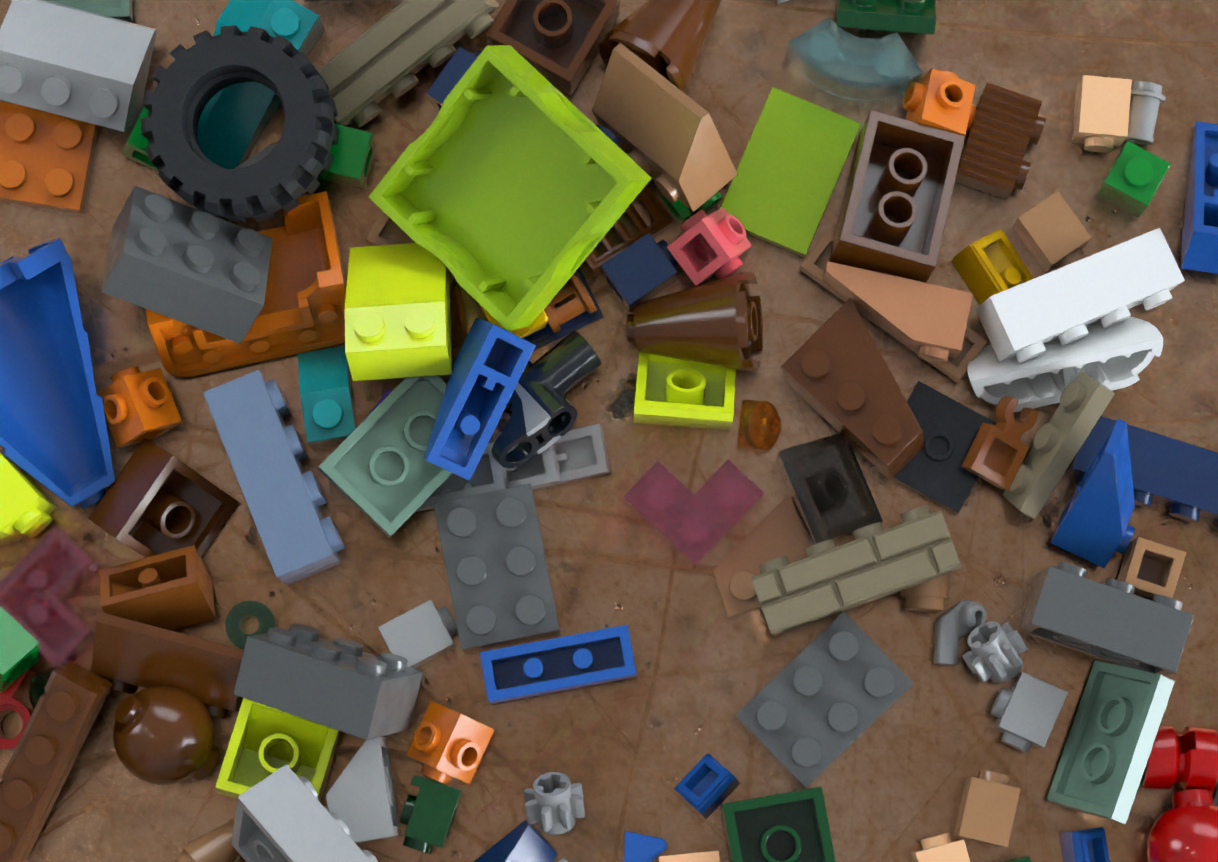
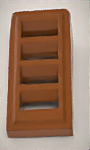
[583,185,673,278]

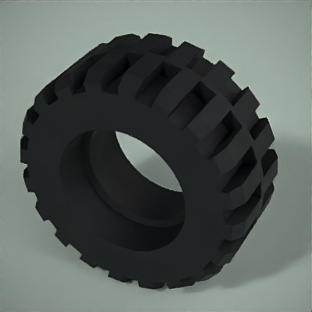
[141,25,339,223]

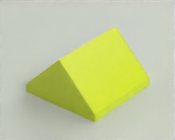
[633,352,736,431]

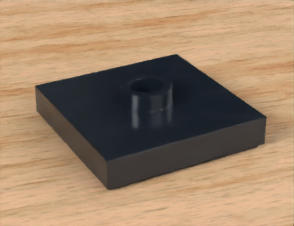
[871,381,996,514]

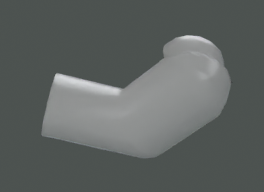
[933,600,987,665]

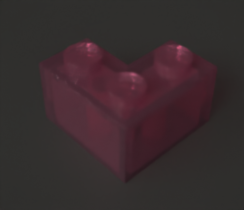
[624,459,764,570]
[0,526,101,668]

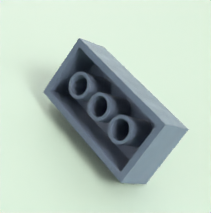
[203,370,345,585]

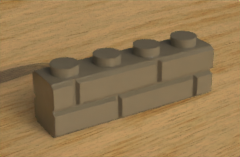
[318,0,500,127]
[751,505,962,636]

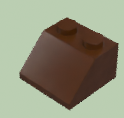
[88,438,239,558]

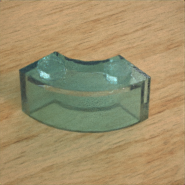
[785,17,923,101]

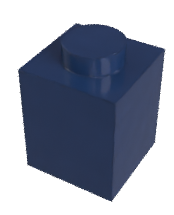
[601,233,679,313]

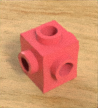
[667,207,752,286]

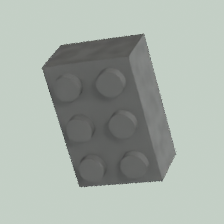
[101,186,273,344]
[433,484,561,653]
[1018,562,1194,676]
[734,611,914,789]
[234,623,423,740]

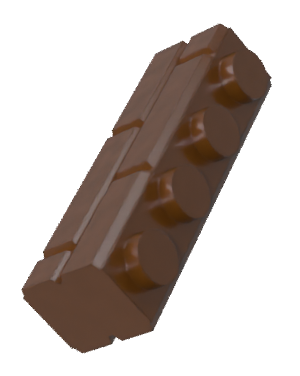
[0,661,112,862]

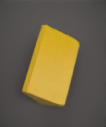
[952,228,1034,305]

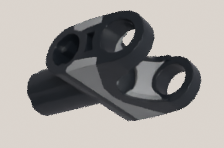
[491,331,602,468]

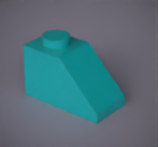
[298,346,358,450]

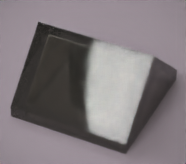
[775,433,883,546]

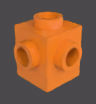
[902,68,977,136]
[97,366,182,448]
[406,701,494,785]

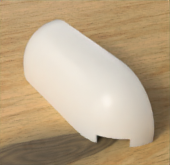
[967,317,1163,412]

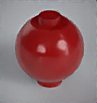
[1147,789,1218,862]

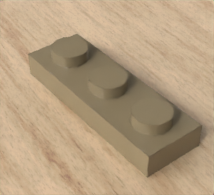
[1003,371,1115,519]

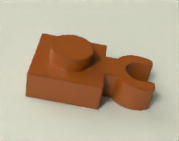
[961,396,1038,490]

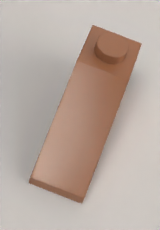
[822,261,973,363]

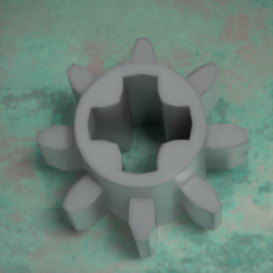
[962,621,1028,683]
[524,772,585,835]

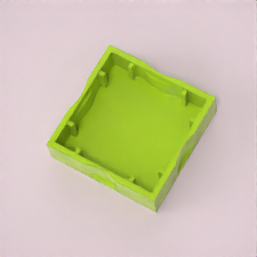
[369,45,652,331]

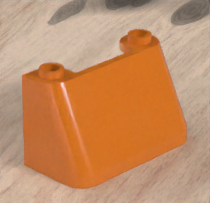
[146,191,347,377]

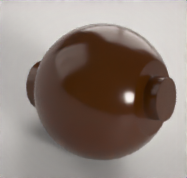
[113,685,220,785]

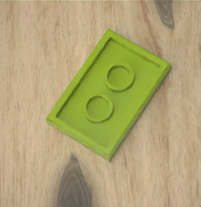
[720,87,861,258]

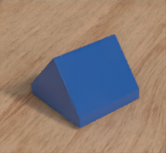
[675,753,740,820]
[1059,827,1110,862]
[624,831,668,862]

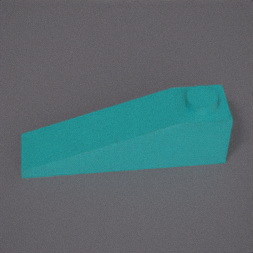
[197,0,325,169]

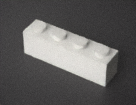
[975,228,1185,363]

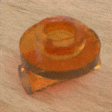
[737,400,781,451]

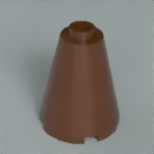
[599,0,722,92]
[626,272,763,371]

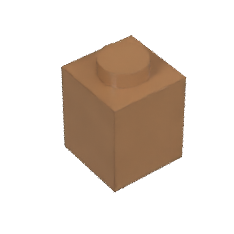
[1012,190,1092,274]
[1117,537,1187,599]
[953,770,1021,847]

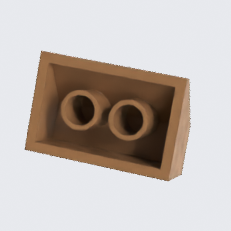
[592,43,738,212]

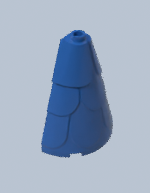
[0,238,115,508]

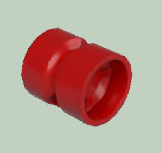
[1139,725,1218,792]

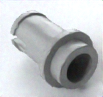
[1125,81,1166,145]

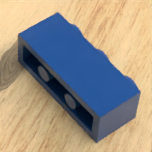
[479,625,637,704]

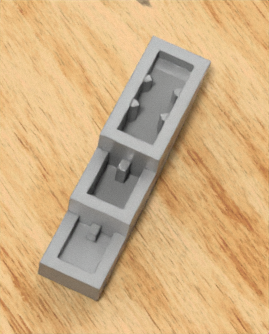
[415,424,612,512]

